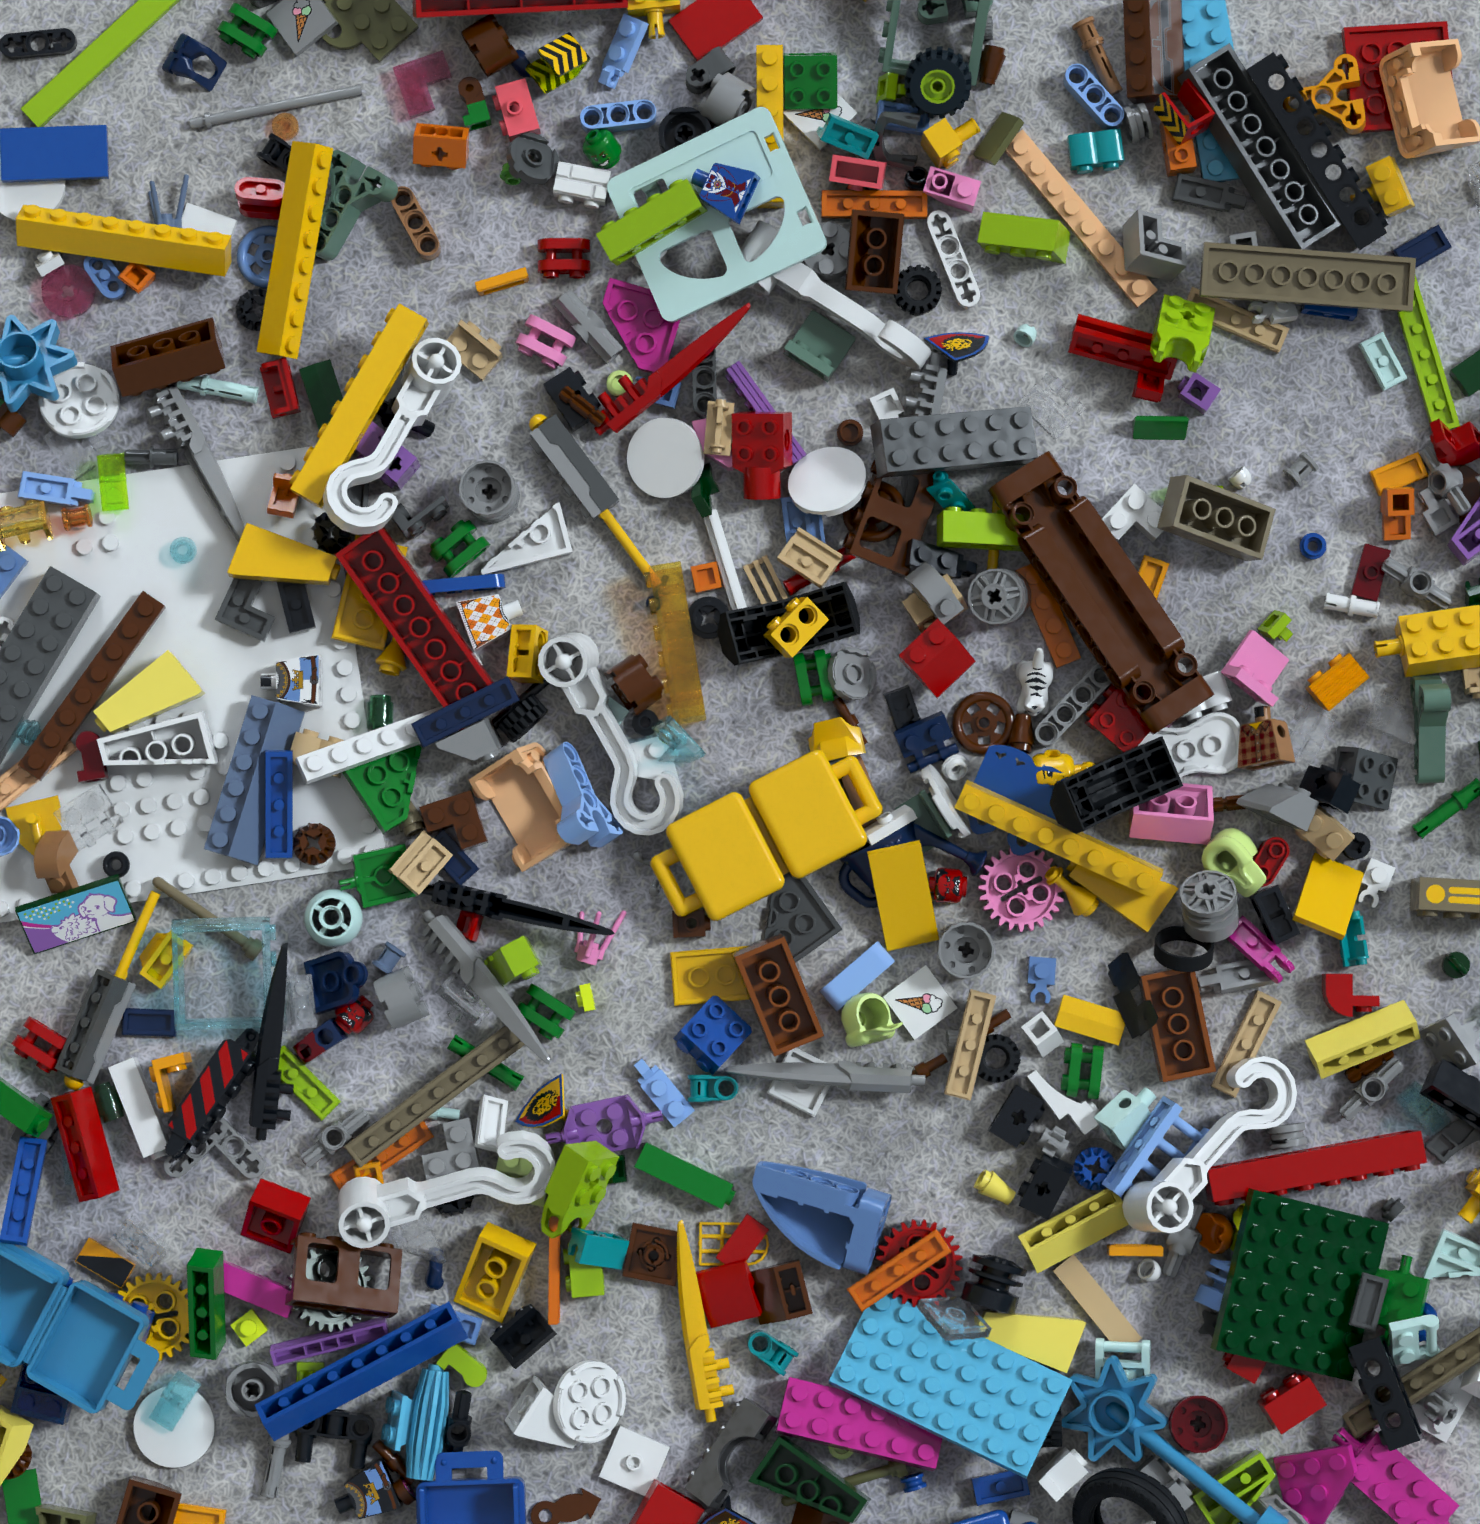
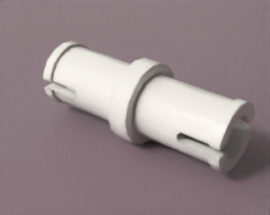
[1324,592,1380,619]

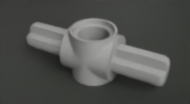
[1420,446,1471,516]
[1381,557,1452,610]
[1339,1057,1404,1121]
[300,1107,370,1167]
[1162,1201,1204,1278]

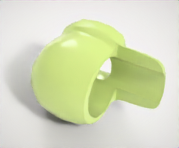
[1201,828,1266,897]
[841,992,903,1047]

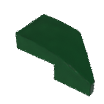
[691,463,720,518]

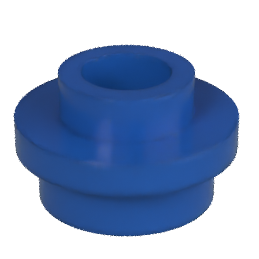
[1299,533,1326,560]

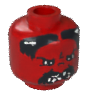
[928,868,967,904]
[334,995,374,1035]

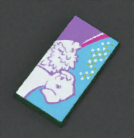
[15,874,136,954]

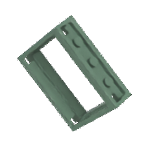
[878,0,990,86]

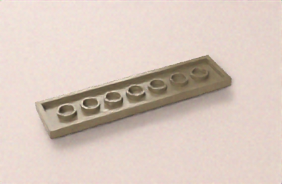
[1199,242,1416,313]

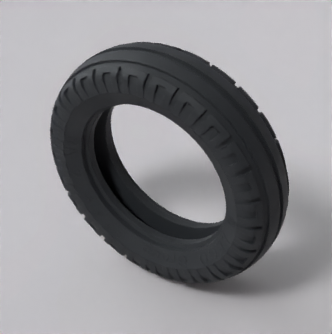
[1072,1467,1189,1524]

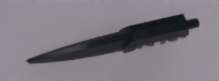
[422,880,615,935]
[249,943,294,1140]

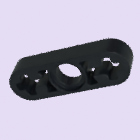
[0,28,77,60]

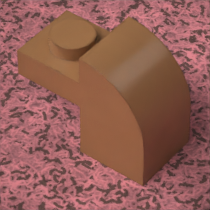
[34,830,79,893]

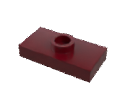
[1350,543,1391,602]

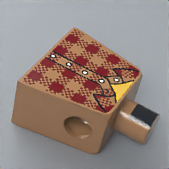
[1238,706,1295,771]

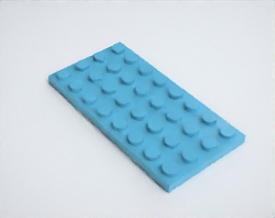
[829,1293,1073,1479]

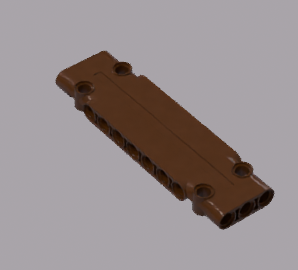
[988,451,1214,735]

